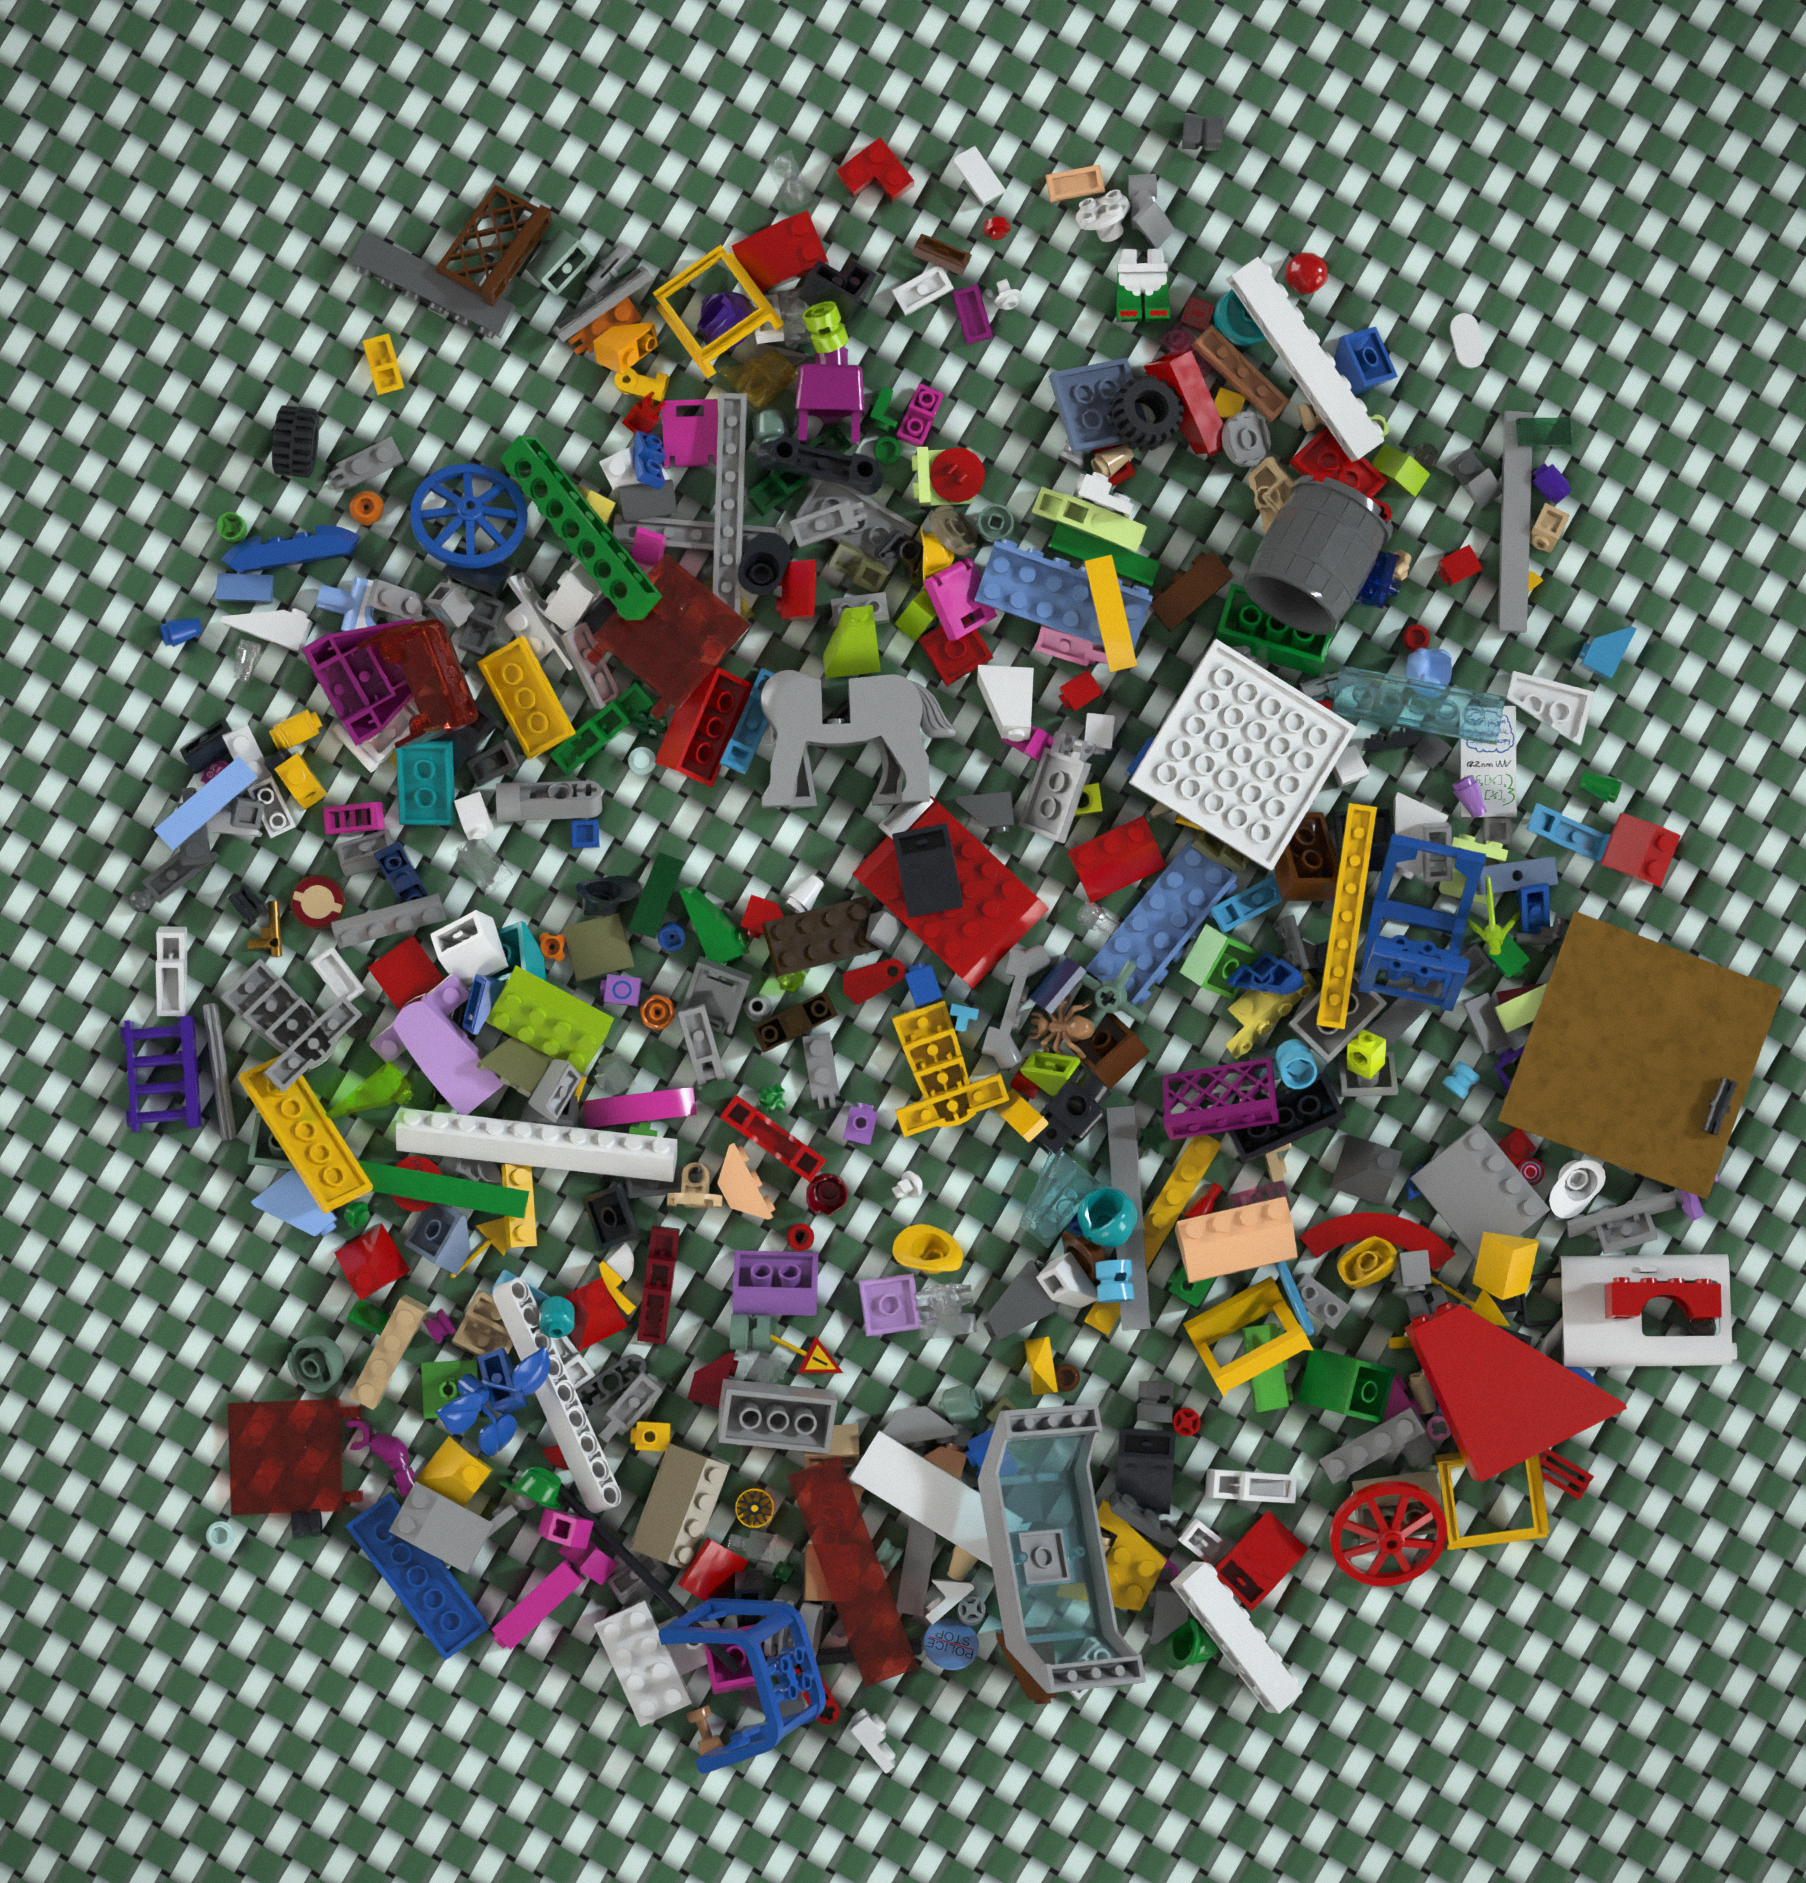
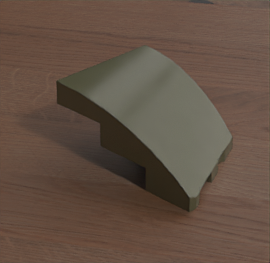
[476,1036,554,1098]

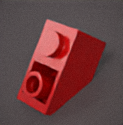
[740,894,784,939]

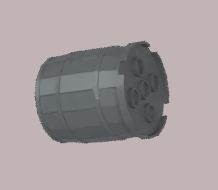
[1243,475,1393,635]

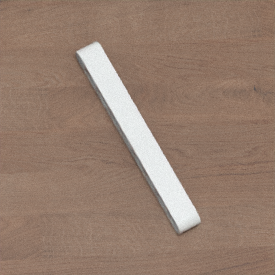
[493,1278,621,1513]

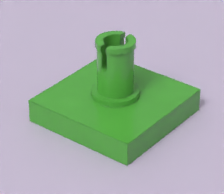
[421,1359,481,1419]

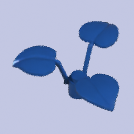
[436,1345,550,1456]

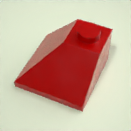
[334,1223,411,1300]
[564,1277,628,1352]

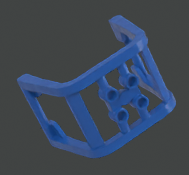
[1358,834,1486,1012]
[658,1598,826,1774]

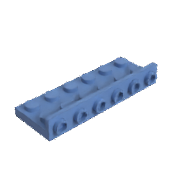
[974,539,1153,649]
[1085,839,1239,1006]

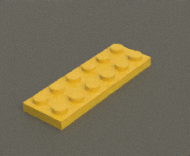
[238,1055,373,1214]

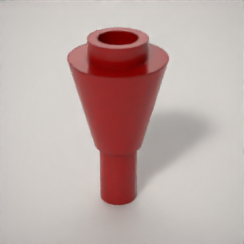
[1182,1182,1223,1219]

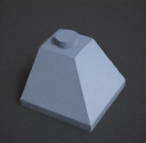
[404,1203,471,1275]

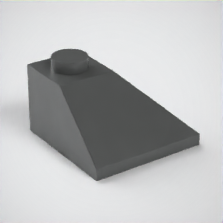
[1330,1135,1403,1205]

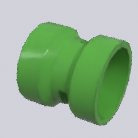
[216,512,247,543]

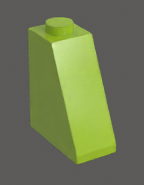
[823,605,881,679]

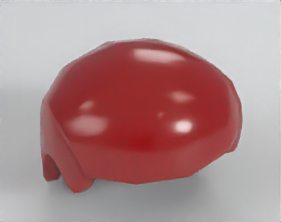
[1285,252,1328,295]

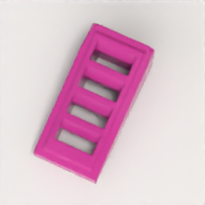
[323,802,385,835]

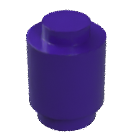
[1532,463,1572,505]

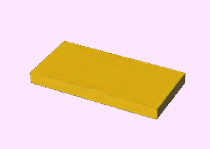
[477,636,576,760]

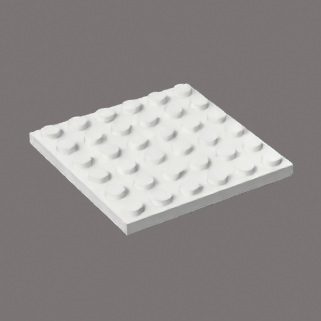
[1129,639,1357,871]

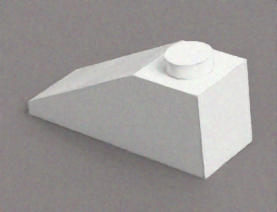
[220,608,313,653]

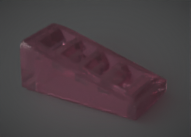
[1230,1180,1291,1208]

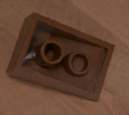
[1274,812,1339,901]

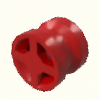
[1172,1408,1200,1436]

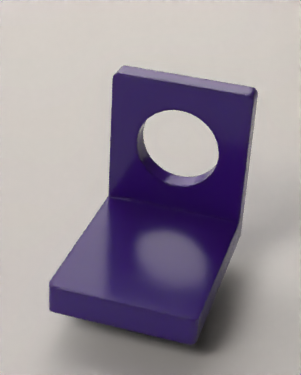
[1492,1045,1525,1091]

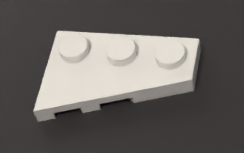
[1506,671,1594,746]

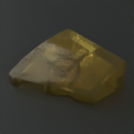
[719,349,798,412]

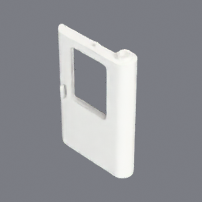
[1559,1254,1737,1367]

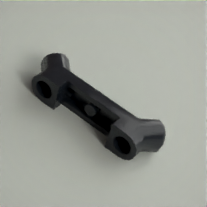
[756,437,883,495]

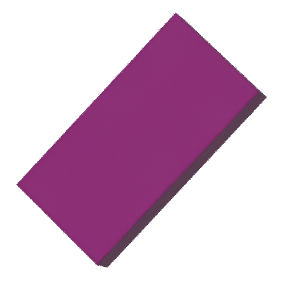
[951,284,993,346]

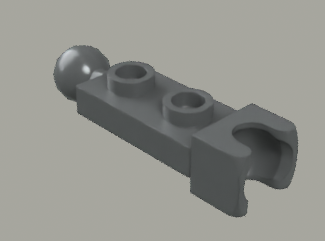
[129,851,220,912]

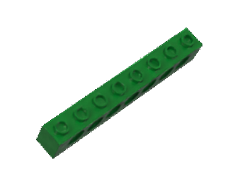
[500,435,662,620]

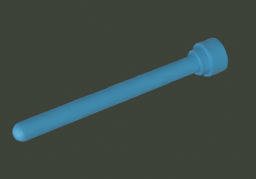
[1275,1261,1314,1336]

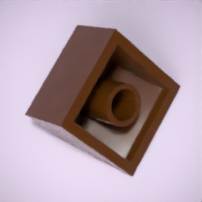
[1068,1013,1150,1090]

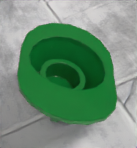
[499,1466,561,1510]

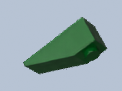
[679,886,750,964]

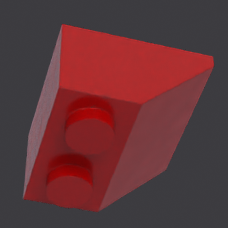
[776,560,816,622]
[1600,813,1681,887]

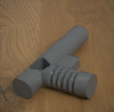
[1513,913,1566,946]

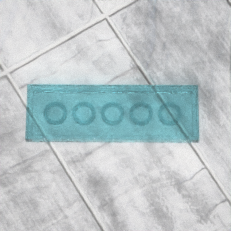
[1333,666,1506,745]

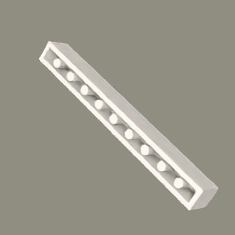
[396,1108,677,1182]

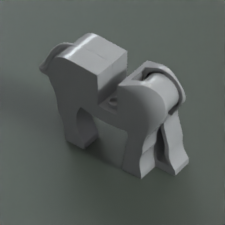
[761,670,956,809]

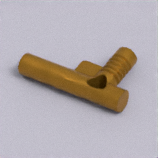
[248,901,282,957]

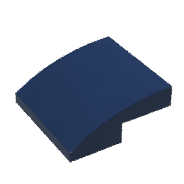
[1027,954,1087,1014]

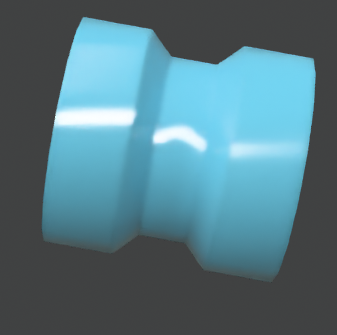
[1442,1061,1481,1100]

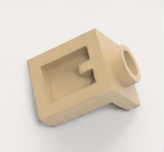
[1529,503,1570,553]
[1263,1143,1292,1183]

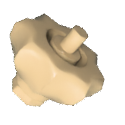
[1379,549,1411,580]

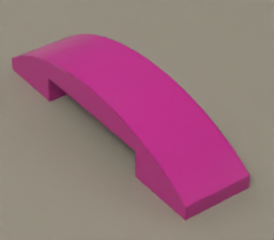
[583,1087,697,1129]

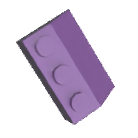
[733,1250,819,1316]

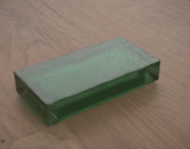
[1516,417,1572,447]

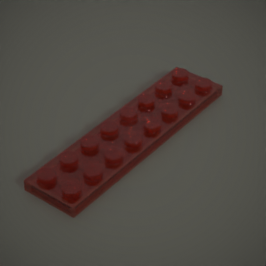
[787,1456,918,1687]

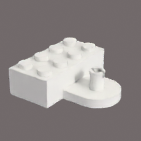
[594,1599,721,1727]

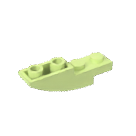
[1032,487,1147,553]

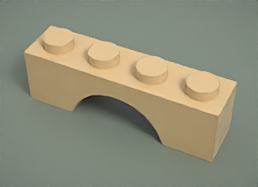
[349,1294,430,1410]

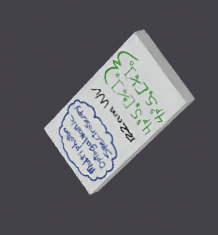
[1459,706,1517,818]

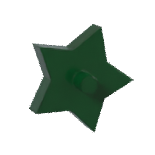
[1139,1122,1169,1154]

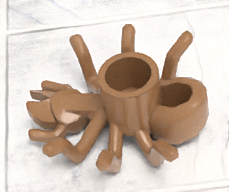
[1029,995,1094,1059]

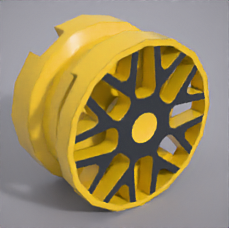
[735,1488,774,1528]

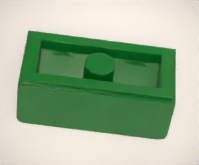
[347,1300,391,1336]

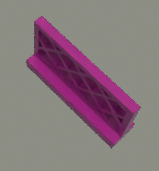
[1162,1057,1279,1140]

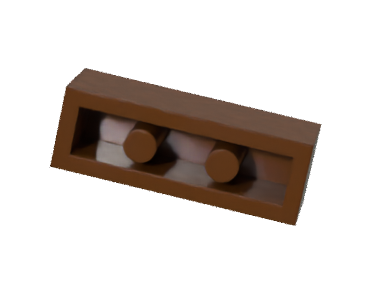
[1149,551,1234,633]

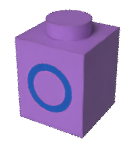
[600,974,642,1007]

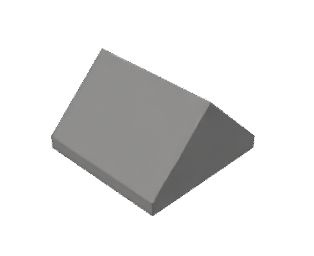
[1338,1052,1398,1097]

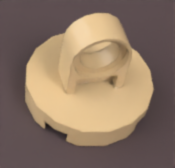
[667,1162,723,1208]

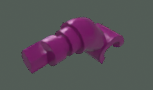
[345,1417,415,1497]

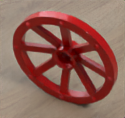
[1329,1481,1447,1586]

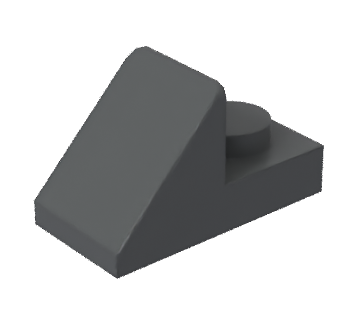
[1447,448,1502,509]
[466,740,519,787]

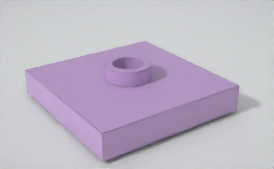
[859,1273,922,1337]

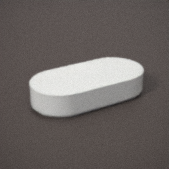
[1450,313,1485,369]

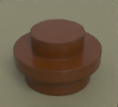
[1055,1364,1080,1392]

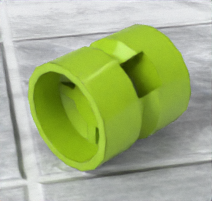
[802,301,849,353]

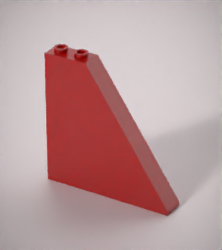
[1404,1301,1627,1482]

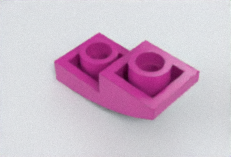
[896,383,944,447]

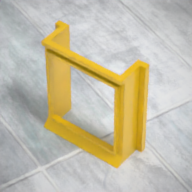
[653,244,784,379]
[1183,1276,1314,1397]
[1434,1452,1550,1550]

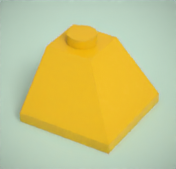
[415,1436,494,1508]

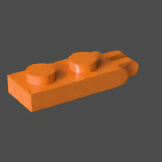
[568,297,643,355]

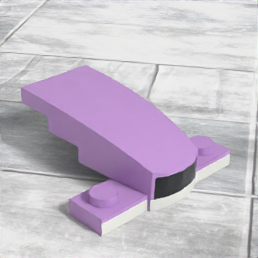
[370,973,504,1115]

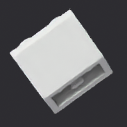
[430,910,509,988]

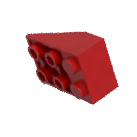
[1213,1510,1309,1612]

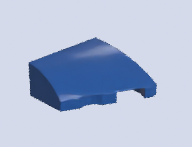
[1226,950,1306,995]

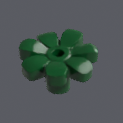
[632,707,668,739]

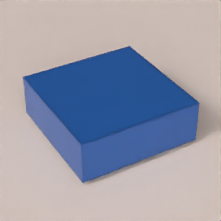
[570,819,600,849]

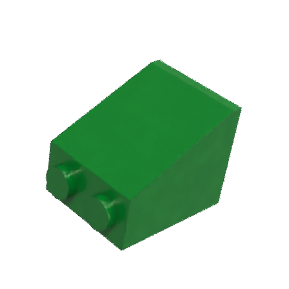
[1298,1347,1396,1423]

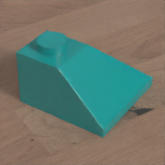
[490,921,546,983]

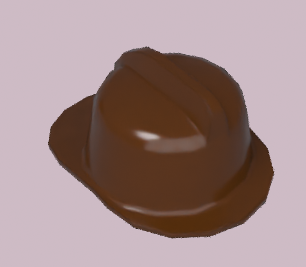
[1062,1232,1105,1281]

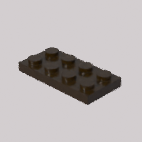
[762,896,881,977]

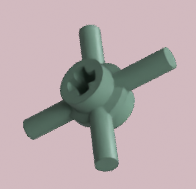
[1079,959,1148,1031]

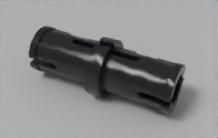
[1701,1077,1738,1136]

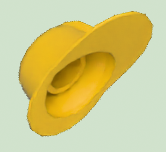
[921,526,954,592]

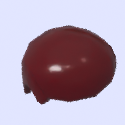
[806,1173,848,1216]

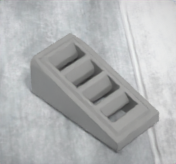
[1421,822,1452,882]

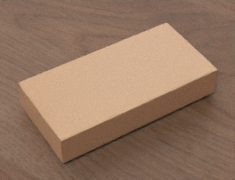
[1045,164,1105,203]

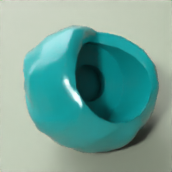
[1077,1186,1138,1248]

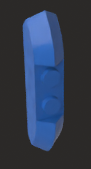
[221,525,361,574]

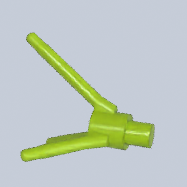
[1466,876,1520,955]

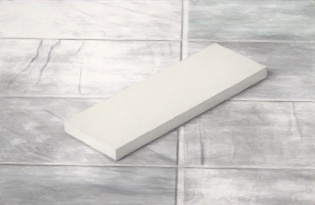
[849,1430,1022,1567]

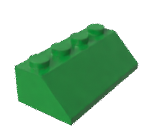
[1214,583,1333,677]

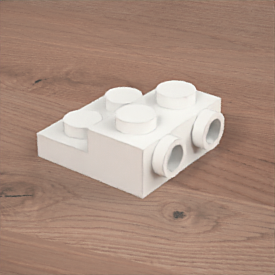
[1074,472,1134,518]
[850,1708,895,1774]

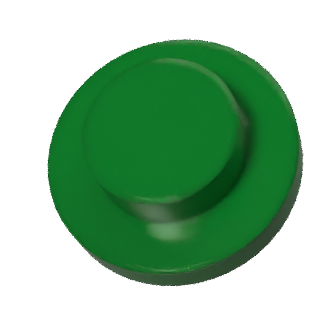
[344,1201,369,1229]

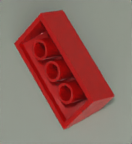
[654,660,754,788]

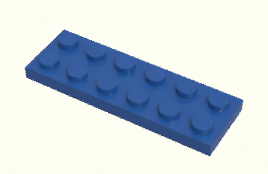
[345,1492,491,1661]

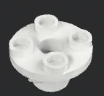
[1076,190,1130,242]

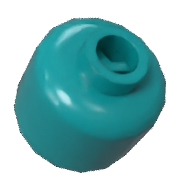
[539,1296,575,1338]

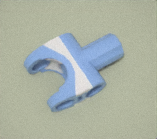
[316,577,376,631]

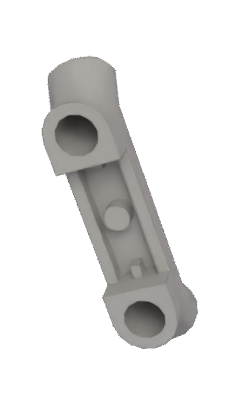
[981,944,1051,1071]

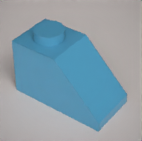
[1578,626,1637,681]

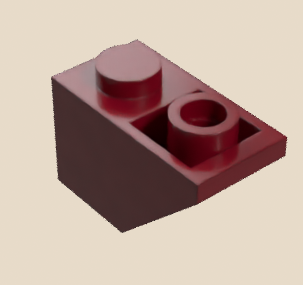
[687,1352,739,1408]

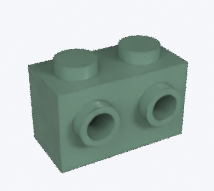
[525,228,594,296]

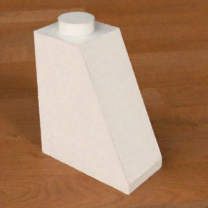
[977,665,1034,742]
[1393,792,1448,880]

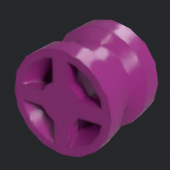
[423,1308,457,1343]

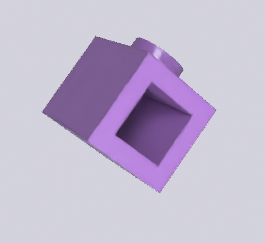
[843,1102,878,1145]

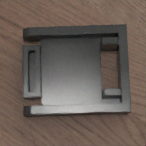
[681,956,752,1035]

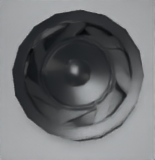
[227,882,269,926]

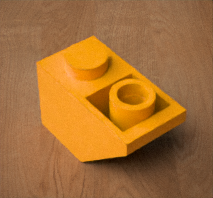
[593,322,658,374]

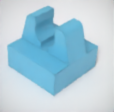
[949,1004,979,1033]

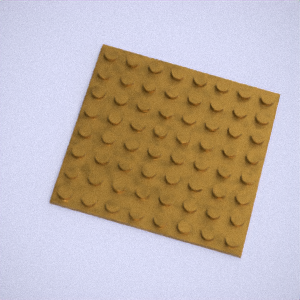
[1498,911,1783,1199]

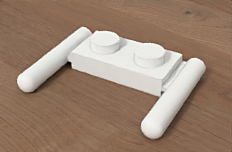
[332,696,430,772]

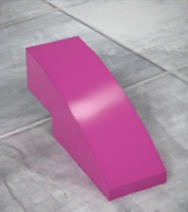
[631,526,667,577]

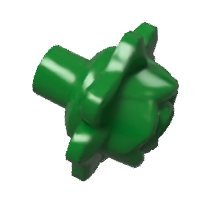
[758,1083,786,1113]

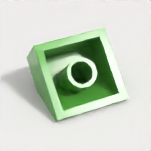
[1179,924,1260,1000]

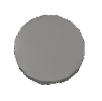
[1222,412,1271,467]

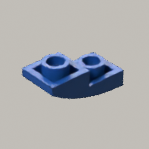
[633,430,666,490]

